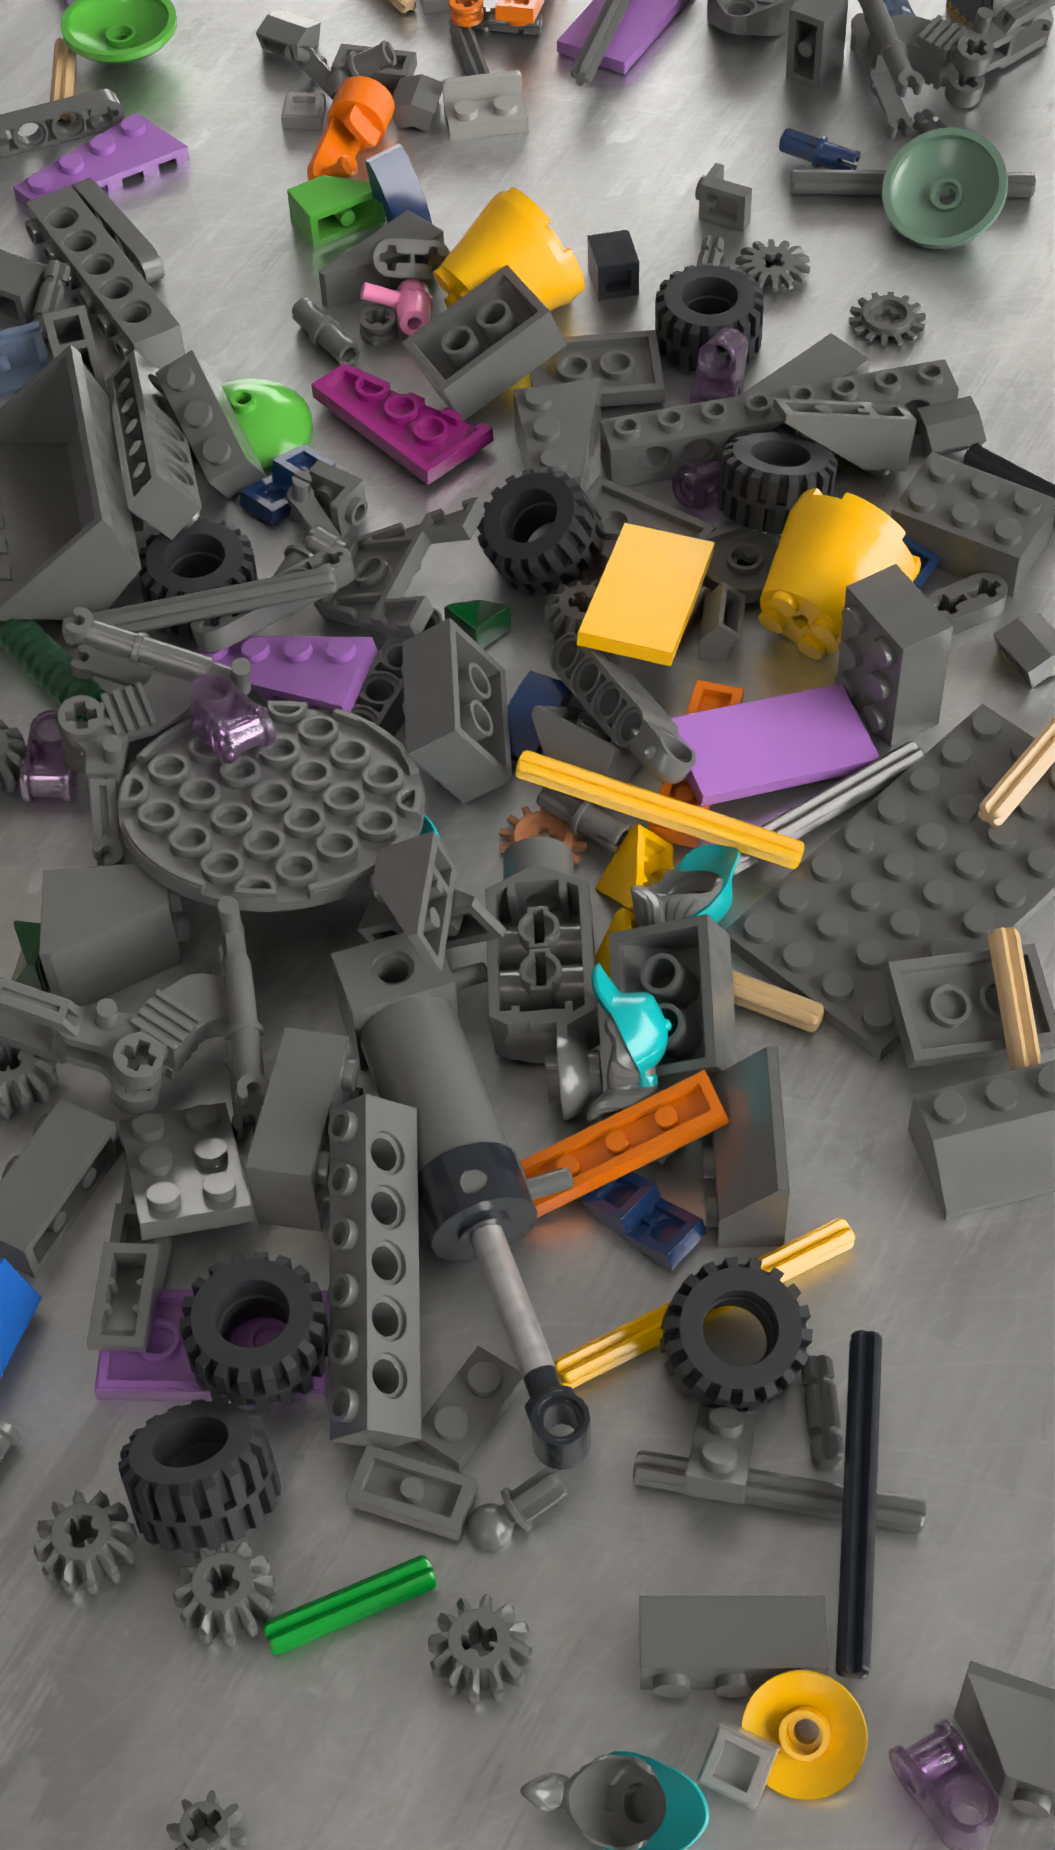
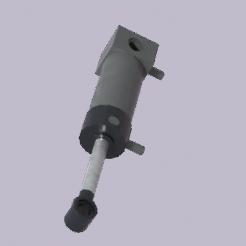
[331,932,590,1471]

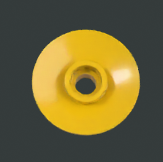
[741,1670,868,1800]

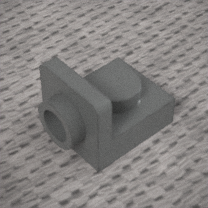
[695,163,752,232]
[309,460,368,538]

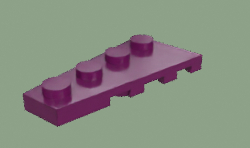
[311,363,494,485]

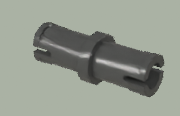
[292,297,360,365]

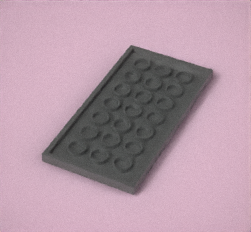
[725,703,1055,1062]

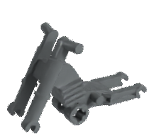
[850,0,1055,139]
[57,607,251,866]
[0,896,269,1140]

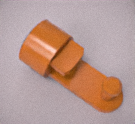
[307,76,395,181]

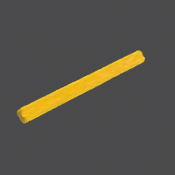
[516,750,805,869]
[554,1218,855,1389]

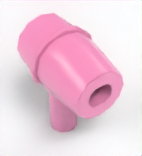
[360,279,433,336]

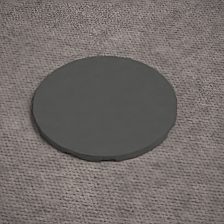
[117,701,425,912]

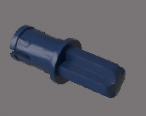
[779,128,861,170]

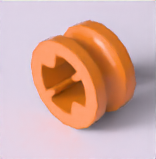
[449,0,484,27]

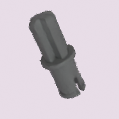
[536,787,631,853]

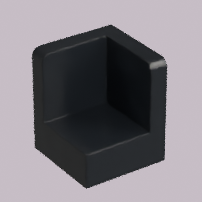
[587,230,640,301]

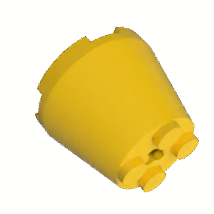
[433,187,585,311]
[758,488,921,660]

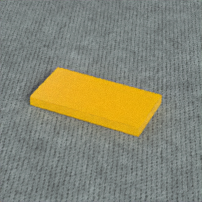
[577,523,715,666]

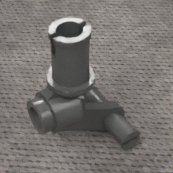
[284,40,397,99]
[273,471,347,576]

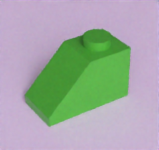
[287,175,386,249]

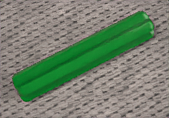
[263,1555,437,1655]

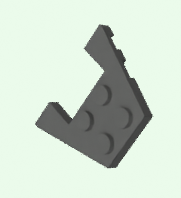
[314,497,486,639]

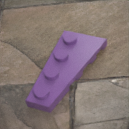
[13,112,190,208]
[195,636,378,713]

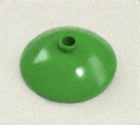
[60,0,177,64]
[188,378,313,474]

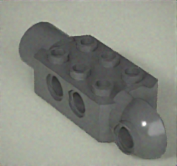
[485,837,603,1121]

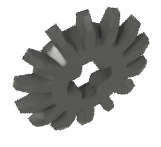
[735,239,810,292]
[849,292,926,347]

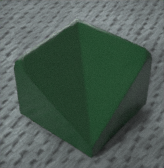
[444,600,511,649]
[11,920,49,992]

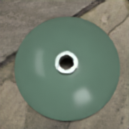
[882,127,1008,249]

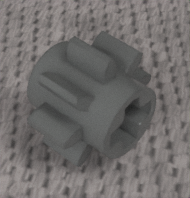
[166,1790,249,1850]

